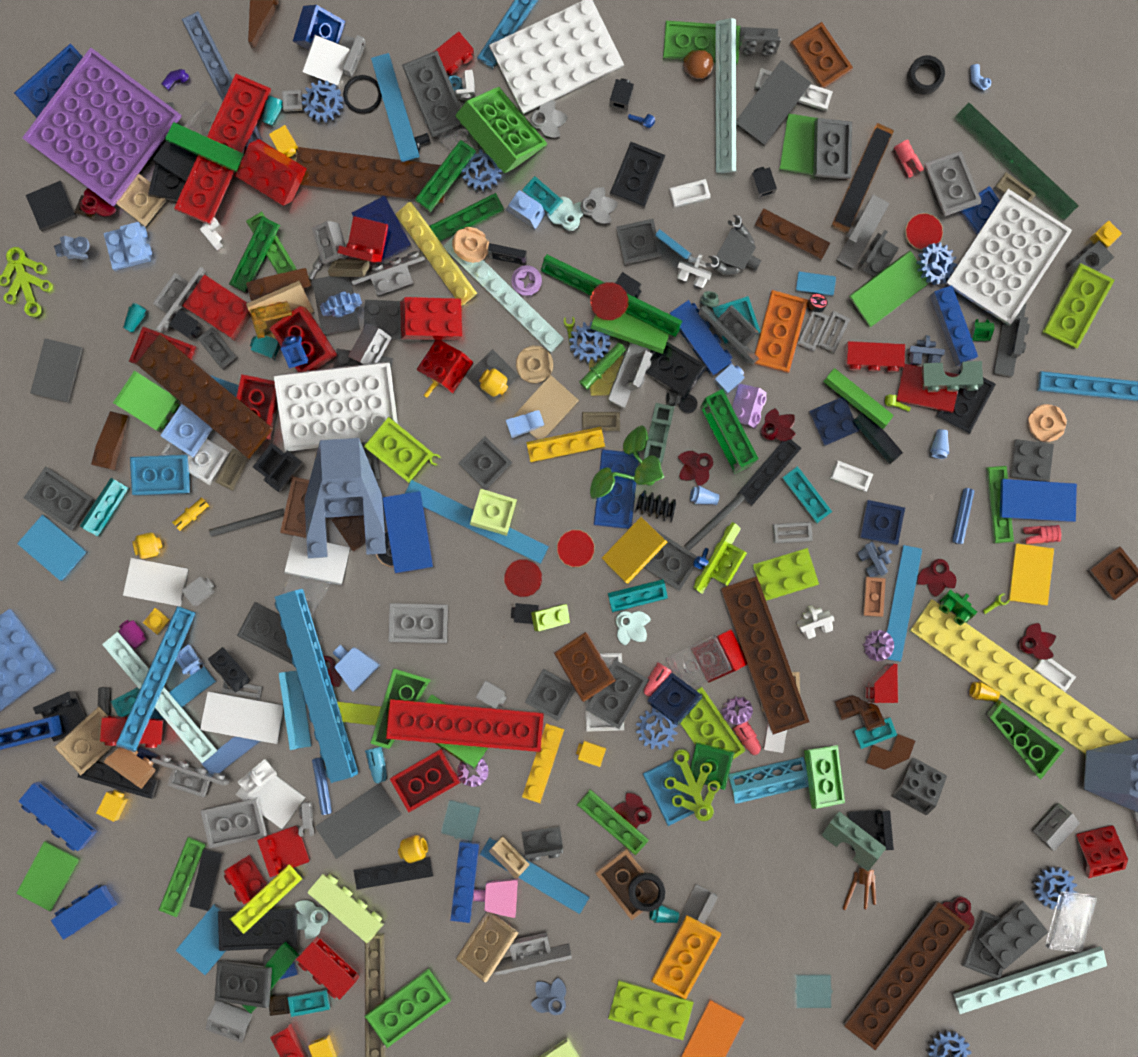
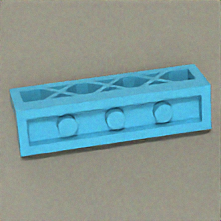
[279,670,312,750]
[729,757,809,804]

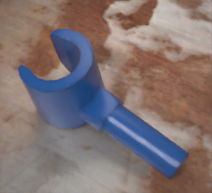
[628,114,655,128]
[693,548,709,570]

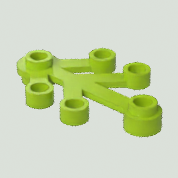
[0,247,53,317]
[664,749,720,821]

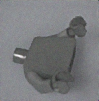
[705,215,762,275]

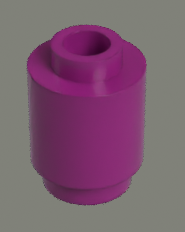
[118,620,147,649]

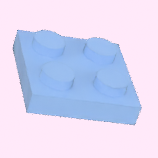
[160,404,212,458]

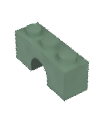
[922,361,983,392]
[643,403,675,465]
[821,812,886,872]

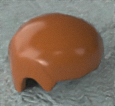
[683,50,714,79]

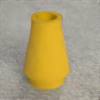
[969,681,1000,702]

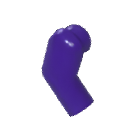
[161,69,189,90]

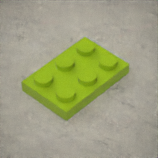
[364,416,433,483]
[752,548,819,601]

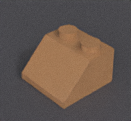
[104,747,156,789]

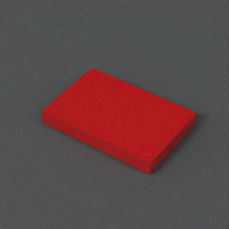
[129,327,197,365]
[896,364,959,413]

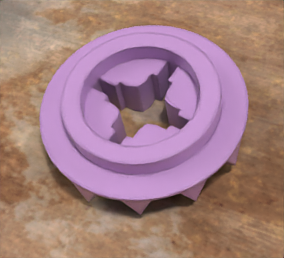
[511,265,542,296]
[863,630,894,661]
[722,696,753,725]
[457,758,488,787]

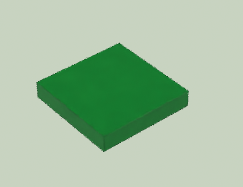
[690,742,734,790]

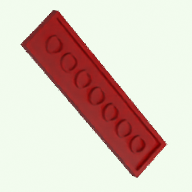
[174,73,271,225]
[386,699,544,752]

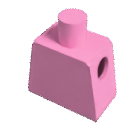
[473,878,518,918]

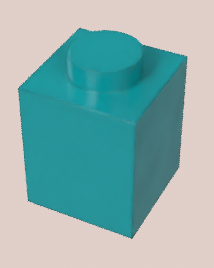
[250,332,281,361]

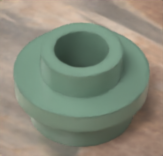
[700,291,719,308]

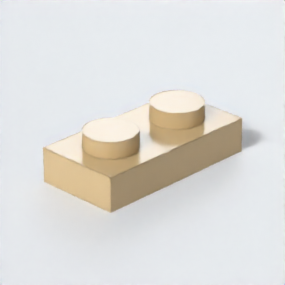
[489,837,530,879]

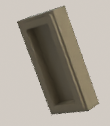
[993,172,1036,202]
[328,259,370,277]
[582,412,620,432]
[215,448,251,491]

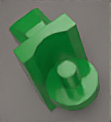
[939,590,978,626]

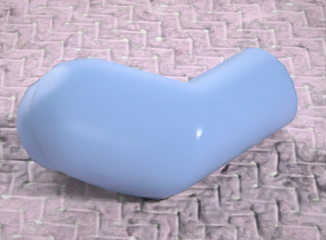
[970,64,991,90]

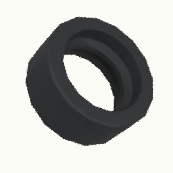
[907,55,945,94]
[628,872,666,912]

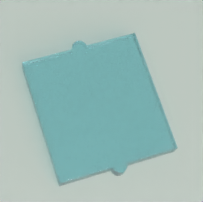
[441,800,480,841]
[795,975,833,1008]

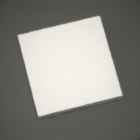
[302,35,351,85]

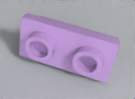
[732,384,766,429]

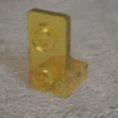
[250,301,292,339]

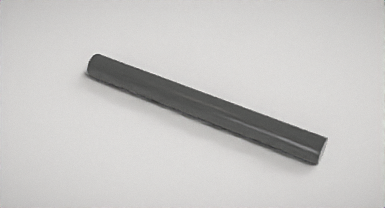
[684,493,745,551]
[209,508,285,537]

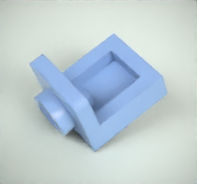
[176,644,203,675]

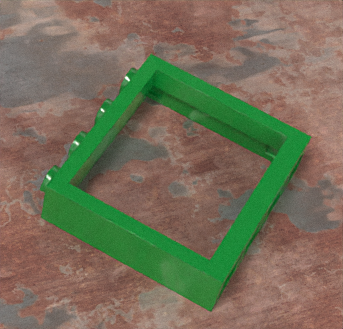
[700,389,759,475]

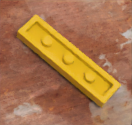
[526,427,605,462]
[522,723,564,803]

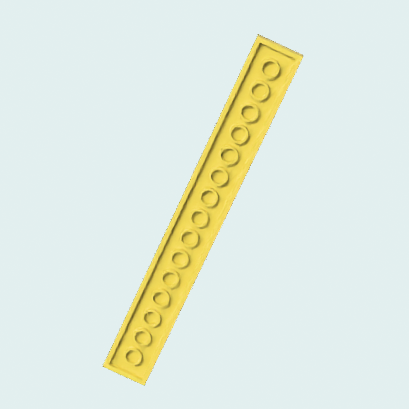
[909,599,1132,755]

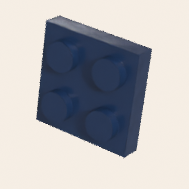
[809,397,860,446]
[859,500,905,545]
[647,673,702,726]

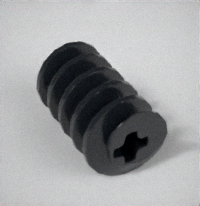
[635,490,676,523]

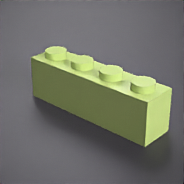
[307,874,384,943]

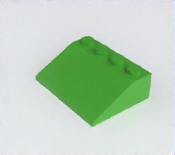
[455,87,548,173]

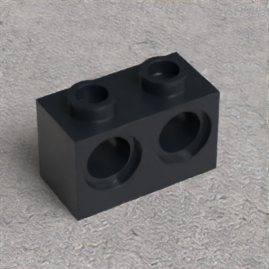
[208,647,250,693]

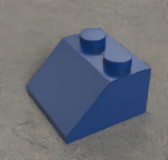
[293,5,345,50]

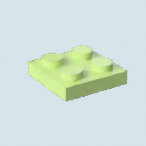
[470,489,517,536]

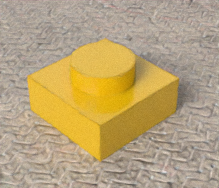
[143,608,171,635]

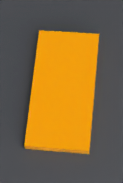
[651,915,721,1000]

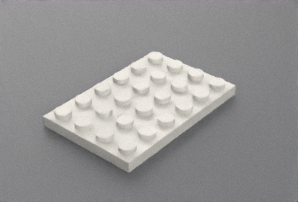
[489,0,624,114]
[946,189,1072,326]
[274,362,398,452]

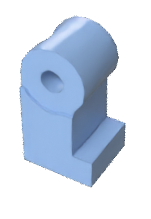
[506,410,544,438]

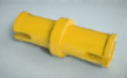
[172,497,209,531]

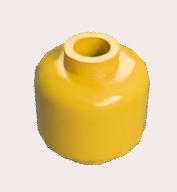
[479,368,508,397]
[132,532,162,559]
[398,835,428,863]

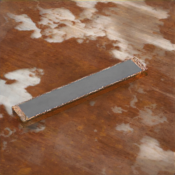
[831,123,894,233]

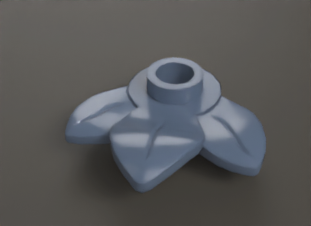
[531,978,566,1015]

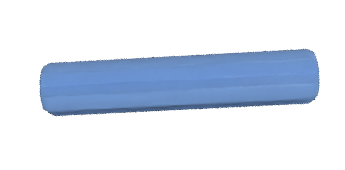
[952,488,975,544]
[312,757,332,815]

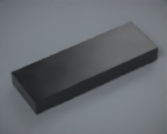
[853,413,903,464]
[189,849,223,911]

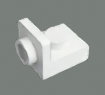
[455,70,476,101]
[200,218,223,251]

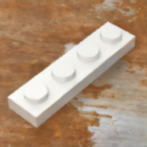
[755,68,833,111]

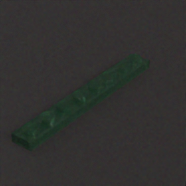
[955,103,1079,220]

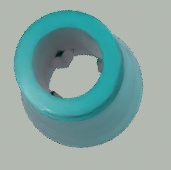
[262,96,283,126]
[123,303,147,332]
[649,905,679,923]

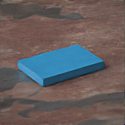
[130,455,190,495]
[17,515,87,581]
[642,758,702,826]
[176,904,226,975]

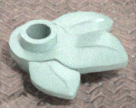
[547,196,584,231]
[615,611,651,645]
[295,900,329,939]

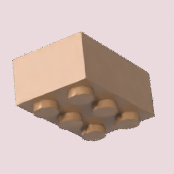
[595,847,658,920]

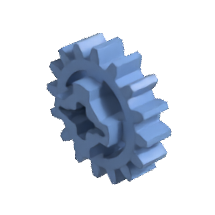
[302,80,343,123]
[461,149,502,192]
[917,243,957,285]
[320,292,362,318]
[569,322,611,364]
[636,708,677,750]
[1033,866,1077,910]
[927,1030,972,1057]

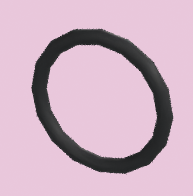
[343,75,382,113]

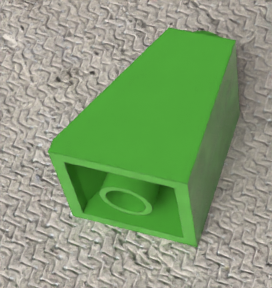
[113,370,181,432]

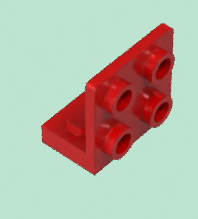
[337,216,388,262]
[417,340,473,393]
[257,825,310,877]
[1077,825,1128,879]
[224,854,268,904]

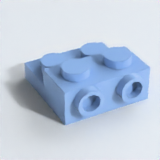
[103,222,152,271]

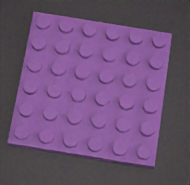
[22,47,182,207]

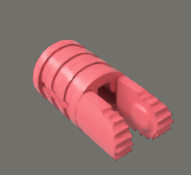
[893,140,924,178]
[1023,525,1061,544]
[644,662,672,697]
[732,721,762,756]

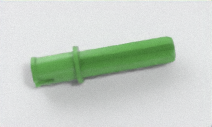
[579,343,626,390]

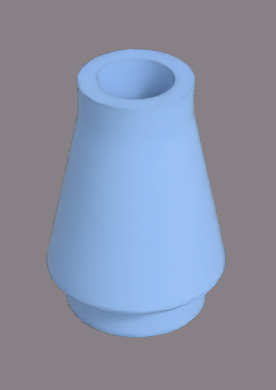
[930,429,949,459]
[690,486,719,505]

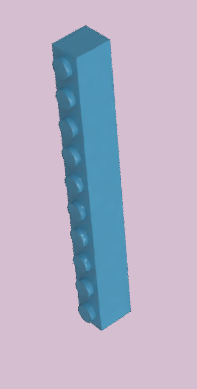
[275,589,359,783]

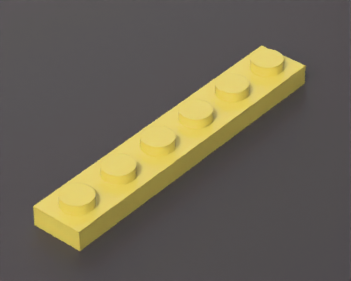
[395,202,477,306]

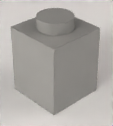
[182,577,215,606]
[476,680,507,709]

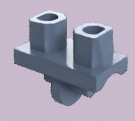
[54,236,90,260]
[907,335,945,365]
[858,541,893,577]

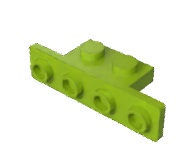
[694,522,747,594]

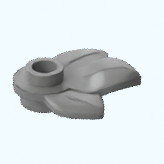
[530,100,568,138]
[580,187,618,224]

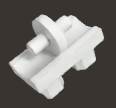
[677,254,712,288]
[796,605,834,639]
[238,759,277,797]

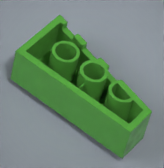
[370,669,430,749]
[987,699,1065,780]

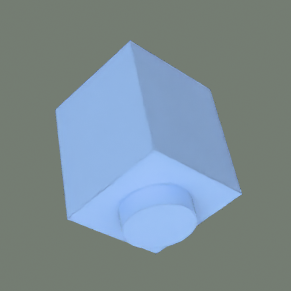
[713,364,745,395]

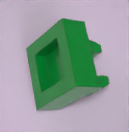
[971,319,995,341]

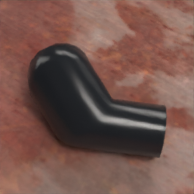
[414,133,431,153]

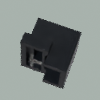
[252,443,303,492]

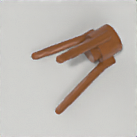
[843,868,876,910]

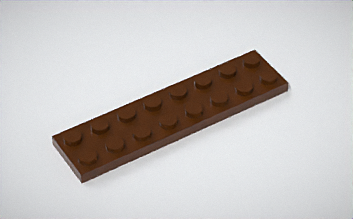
[296,147,445,205]
[136,334,274,459]
[720,576,810,735]
[843,901,970,1051]

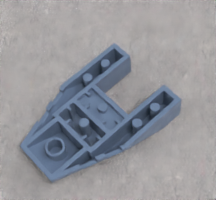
[304,438,386,559]
[1084,739,1138,813]

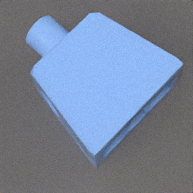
[505,190,546,230]
[333,645,380,692]

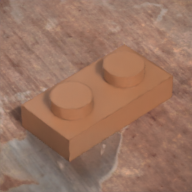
[863,577,886,617]

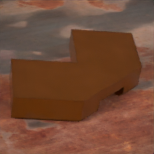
[834,695,885,731]
[865,734,916,770]

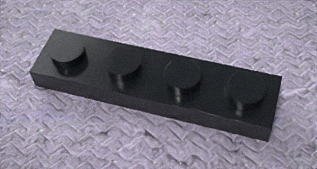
[737,439,802,506]
[77,762,159,799]
[353,856,434,890]

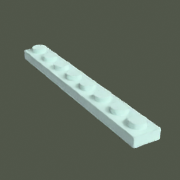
[716,18,736,173]
[443,235,564,353]
[102,632,218,763]
[953,946,1107,1014]

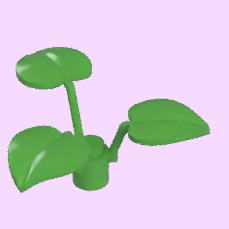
[590,425,664,499]

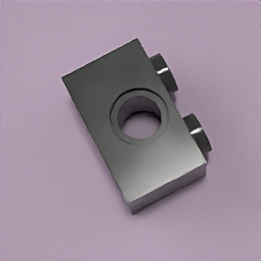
[1066,241,1114,275]

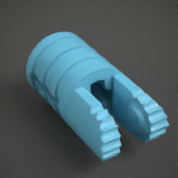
[365,747,387,784]

